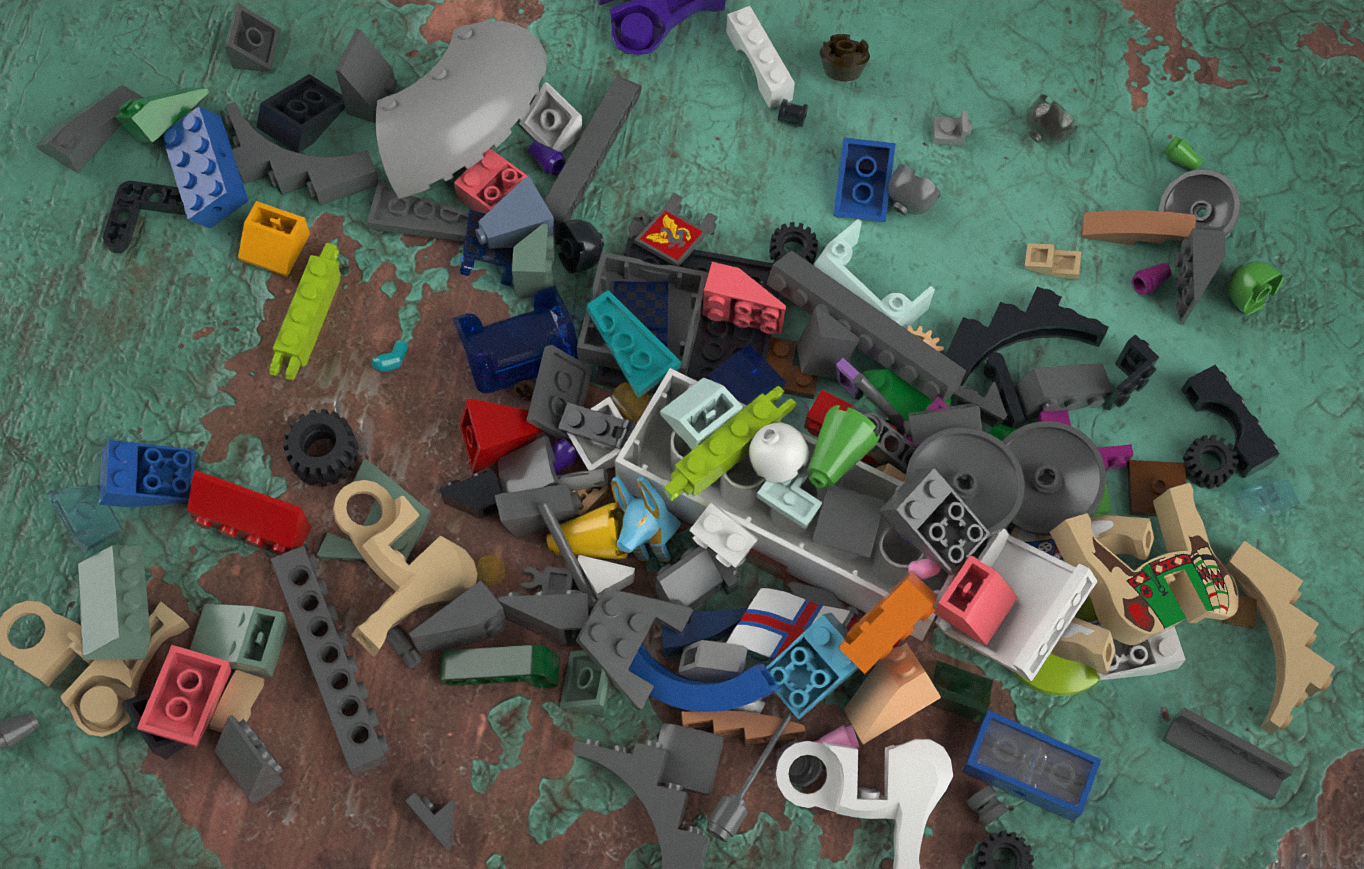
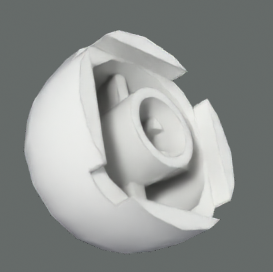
[748,423,810,483]

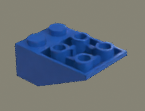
[99,440,195,507]

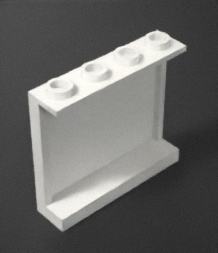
[935,529,1097,681]

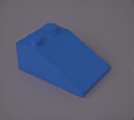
[833,137,896,222]

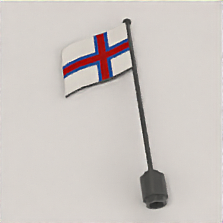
[706,588,858,842]

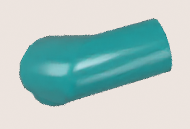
[372,340,409,372]

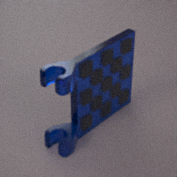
[459,210,514,286]
[614,281,668,347]

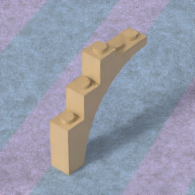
[1224,541,1335,734]

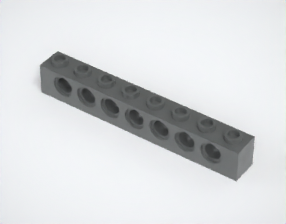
[271,546,390,776]

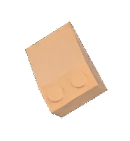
[844,643,941,744]

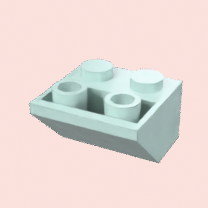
[660,378,743,450]

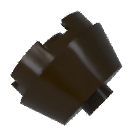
[819,34,870,82]

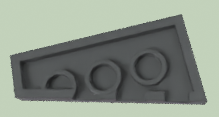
[367,181,476,243]

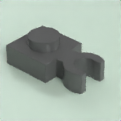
[522,566,574,595]

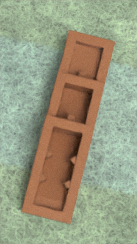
[1081,210,1196,245]
[681,710,805,746]

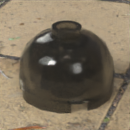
[1026,94,1078,145]

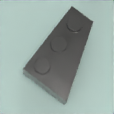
[1014,363,1113,421]

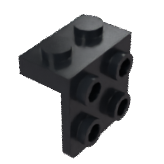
[1106,335,1159,411]

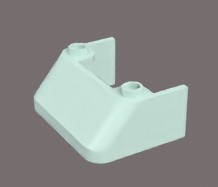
[814,219,935,329]

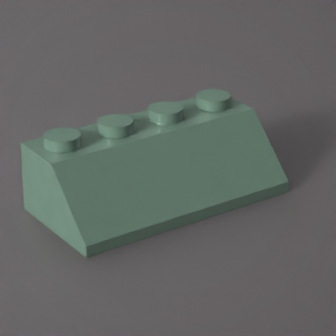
[78,545,151,660]

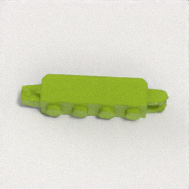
[269,243,341,380]
[663,386,797,502]

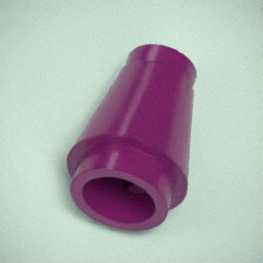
[1132,263,1172,295]

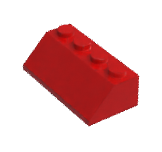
[187,470,312,555]

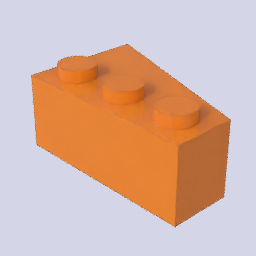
[838,571,938,674]

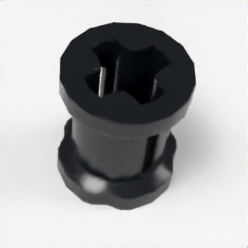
[778,99,808,127]

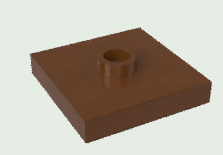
[1127,460,1186,517]

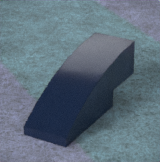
[661,608,748,656]

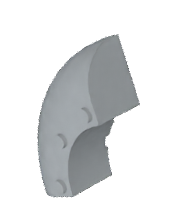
[376,21,547,199]

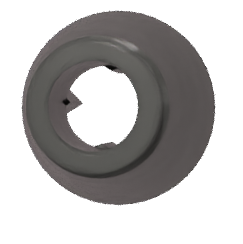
[0,711,40,750]

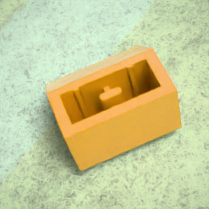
[238,201,310,277]

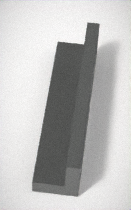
[1162,707,1295,800]

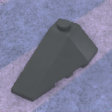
[36,85,143,173]

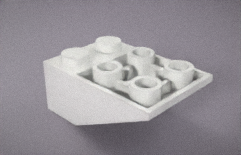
[1089,620,1186,680]

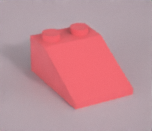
[137,645,232,747]

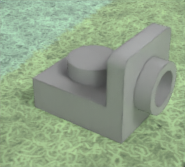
[933,110,972,146]

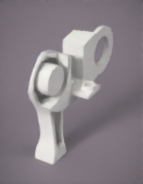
[776,739,953,869]

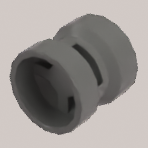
[966,785,1008,827]

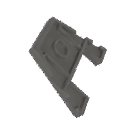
[576,588,693,711]

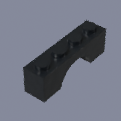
[1181,365,1280,478]

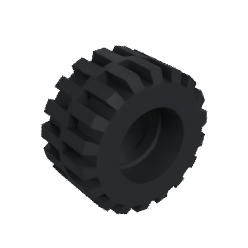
[283,409,359,487]

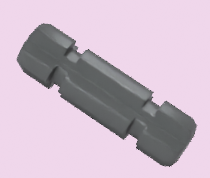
[386,625,421,669]

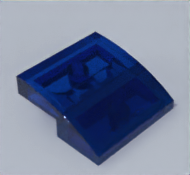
[706,345,786,405]

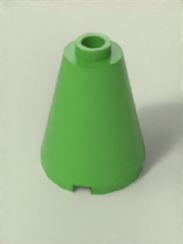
[807,406,880,488]

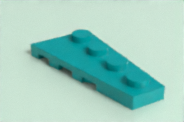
[587,290,681,398]

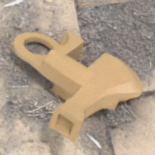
[333,480,478,657]
[0,601,189,737]

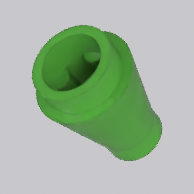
[1163,136,1204,171]

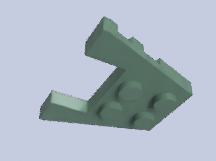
[317,459,431,564]

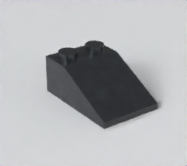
[256,74,346,153]

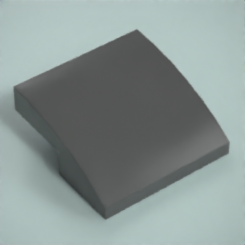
[498,436,559,493]
[812,485,886,558]
[658,723,725,796]

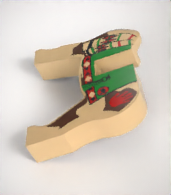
[1050,483,1238,645]

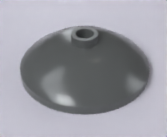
[1159,169,1241,244]

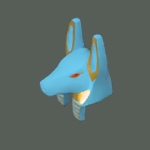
[611,477,681,562]

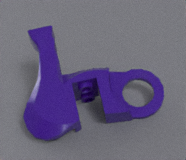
[597,0,726,55]

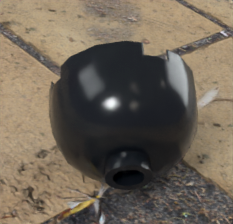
[555,219,604,274]

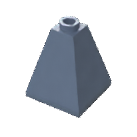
[475,176,554,249]

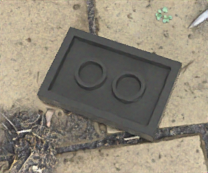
[526,345,593,443]

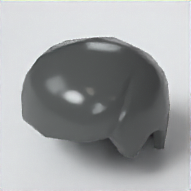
[776,741,823,787]

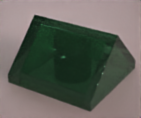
[930,660,993,723]

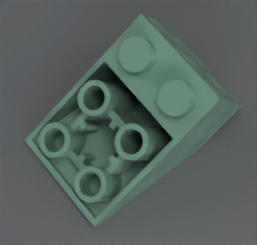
[190,604,289,678]

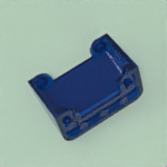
[452,285,578,394]

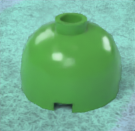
[1228,261,1284,315]

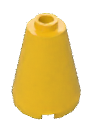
[547,502,628,560]

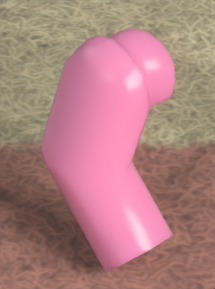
[908,557,941,580]

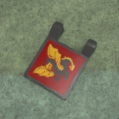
[634,194,717,267]

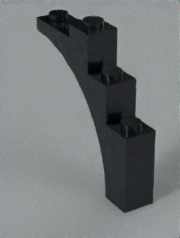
[945,286,1109,386]

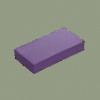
[836,358,864,399]

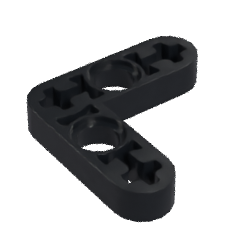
[103,181,186,253]

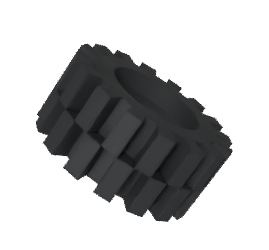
[769,222,818,265]
[1182,435,1238,489]
[975,830,1034,869]

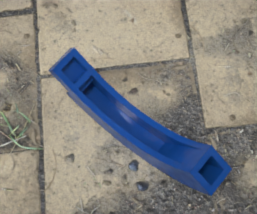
[628,644,780,712]

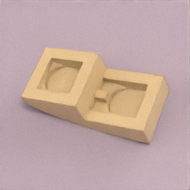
[1025,243,1082,280]
[210,670,264,733]

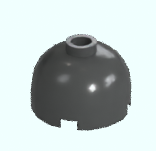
[888,165,941,215]

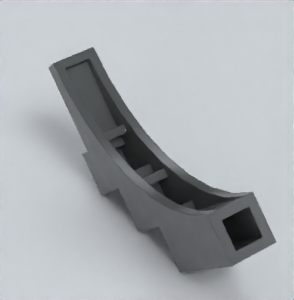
[225,102,379,205]
[572,738,710,869]

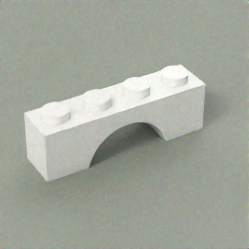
[726,6,795,109]

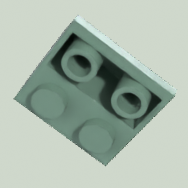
[512,224,555,297]

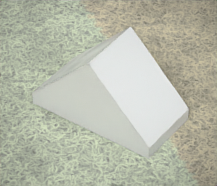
[577,555,635,600]

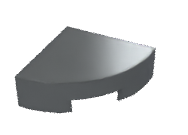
[628,209,650,239]

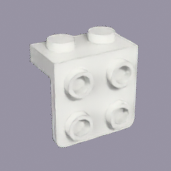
[689,502,758,568]

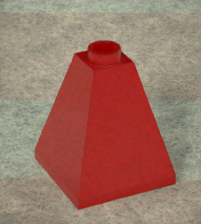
[459,399,542,473]

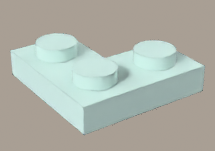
[756,460,823,530]

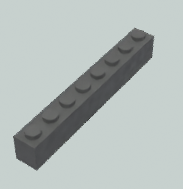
[767,251,966,401]

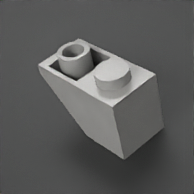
[678,640,748,683]

